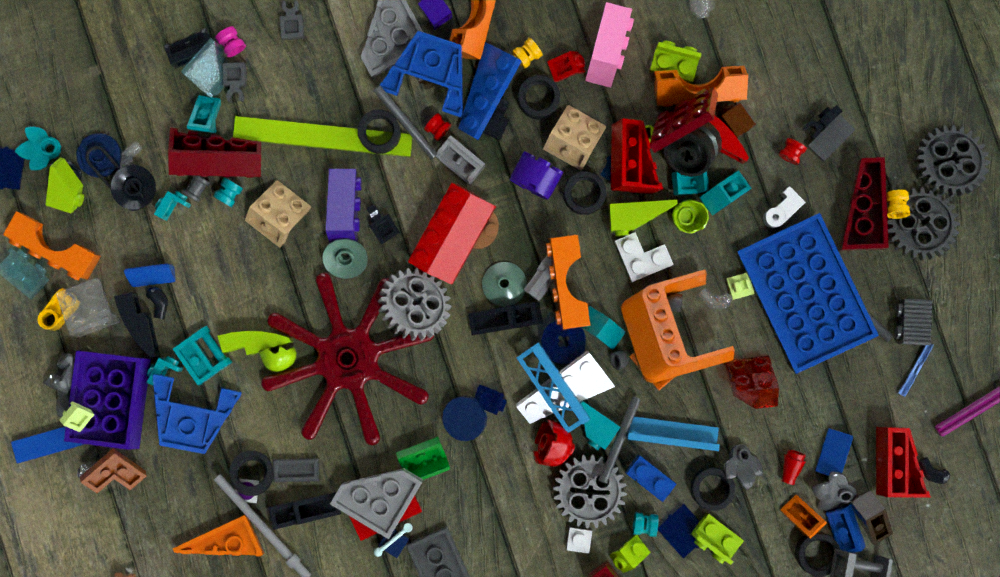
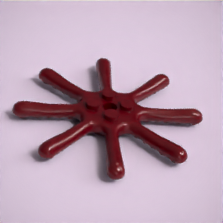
[261,272,434,446]

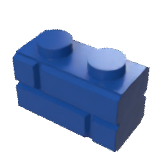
[625,454,676,502]

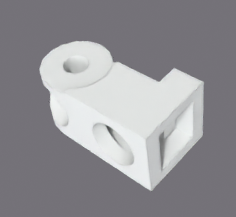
[763,186,806,228]

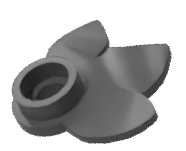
[725,444,763,490]
[812,472,857,511]

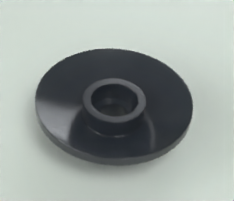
[111,165,156,210]

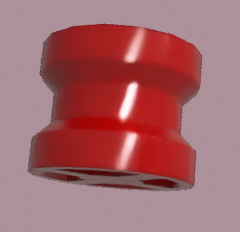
[424,113,452,141]
[778,138,807,165]

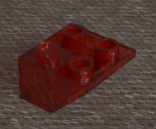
[724,355,779,409]

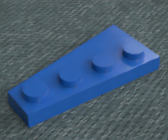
[458,42,521,140]

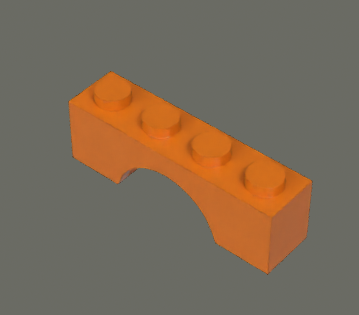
[449,0,496,59]
[654,65,748,107]
[3,211,101,281]
[545,234,590,330]

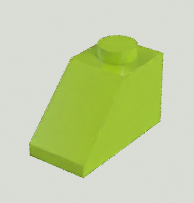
[46,157,84,214]

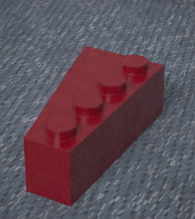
[168,127,261,178]
[839,157,889,251]

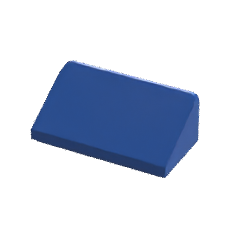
[124,263,176,287]
[815,428,853,476]
[826,504,866,553]

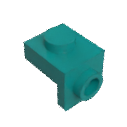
[672,171,709,195]
[154,191,191,221]
[147,356,184,385]

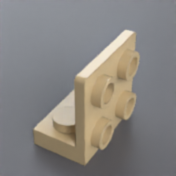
[543,105,606,171]
[245,181,311,248]

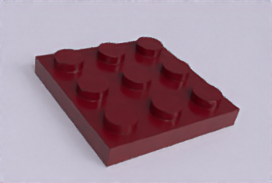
[649,87,718,153]

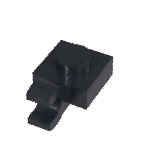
[483,99,509,141]
[802,105,843,140]
[367,204,400,245]

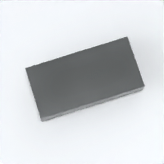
[807,114,855,162]
[273,458,320,482]

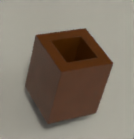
[719,103,756,138]

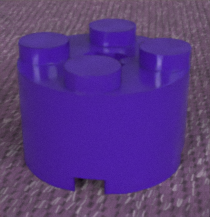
[510,151,564,200]

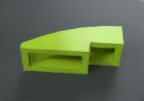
[218,331,293,355]

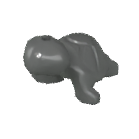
[43,352,75,417]

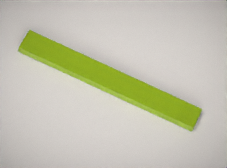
[233,116,413,158]

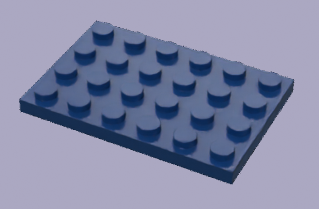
[737,213,879,374]

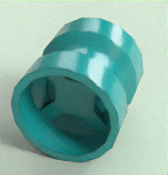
[213,177,243,207]
[633,512,659,537]

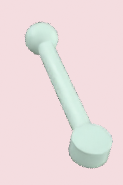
[374,523,413,557]

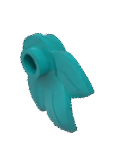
[15,127,61,170]

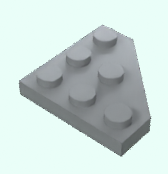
[361,0,423,78]
[330,468,423,539]

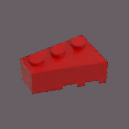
[611,118,663,194]
[876,427,931,498]

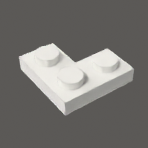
[614,232,674,283]

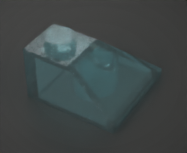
[181,38,224,97]

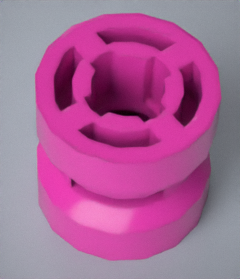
[215,26,246,58]

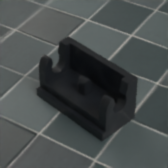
[164,28,217,69]

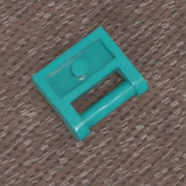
[173,326,233,386]

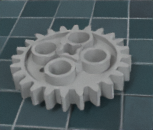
[378,268,451,341]
[553,454,627,529]

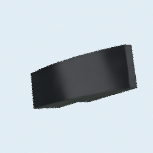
[114,292,160,357]
[468,302,543,335]
[266,492,341,530]

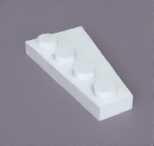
[515,350,615,424]

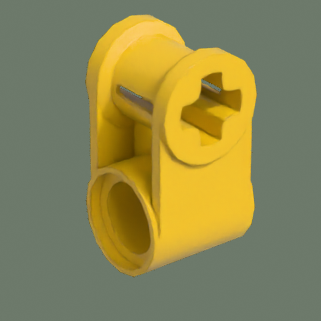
[37,288,81,331]

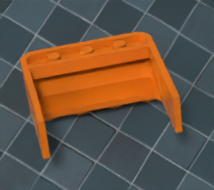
[621,269,735,383]

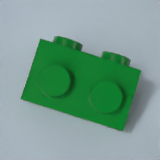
[396,437,450,480]

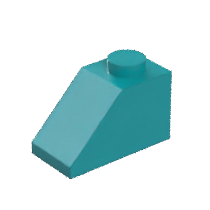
[699,170,752,216]
[581,401,621,450]

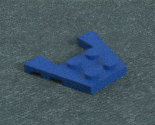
[380,31,463,117]
[153,373,242,454]

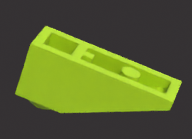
[608,200,678,236]

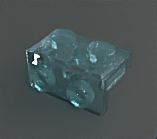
[0,248,50,300]

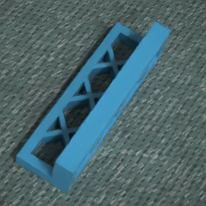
[516,342,590,433]
[626,416,720,451]

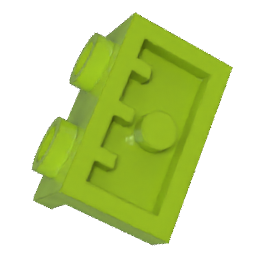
[649,41,701,83]
[691,513,744,565]

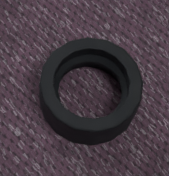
[518,75,560,120]
[357,109,401,154]
[563,171,606,215]
[229,451,273,496]
[691,467,735,511]
[795,532,840,577]

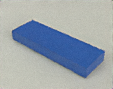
[11,426,84,464]

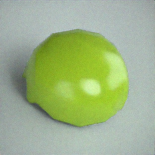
[672,199,709,234]
[259,347,297,372]

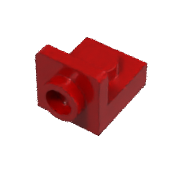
[547,51,585,82]

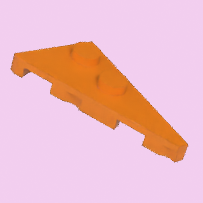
[173,515,265,556]

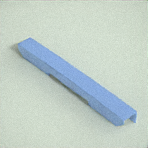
[898,344,934,397]

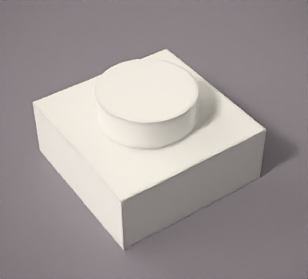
[566,527,592,553]

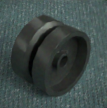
[664,122,722,177]

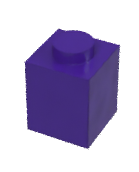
[418,0,453,30]

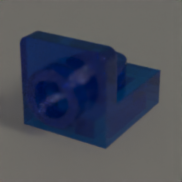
[474,384,507,415]

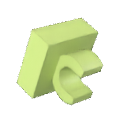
[726,273,755,300]
[60,401,94,432]

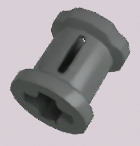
[181,175,210,202]

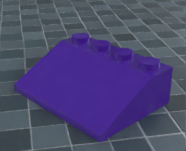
[64,351,151,450]

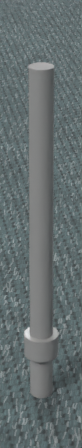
[214,474,312,577]

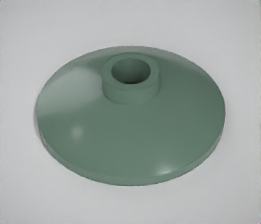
[322,238,368,279]
[482,262,527,306]

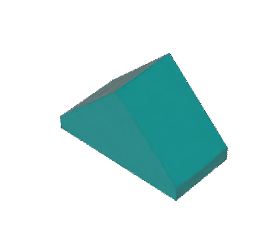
[581,306,626,350]

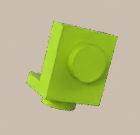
[610,535,651,573]

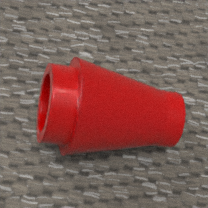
[781,449,806,485]

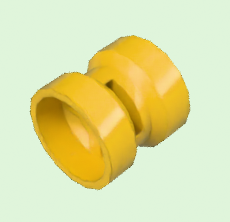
[512,38,543,69]
[886,190,910,219]

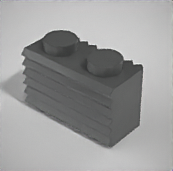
[894,299,932,345]

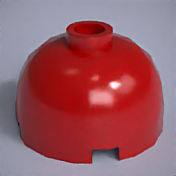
[533,420,575,466]

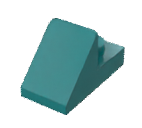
[187,95,221,133]

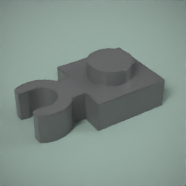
[280,0,305,40]
[222,62,247,102]

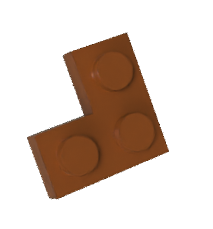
[80,448,147,493]

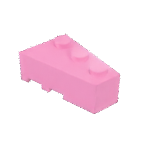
[585,2,634,88]

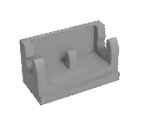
[435,135,485,185]

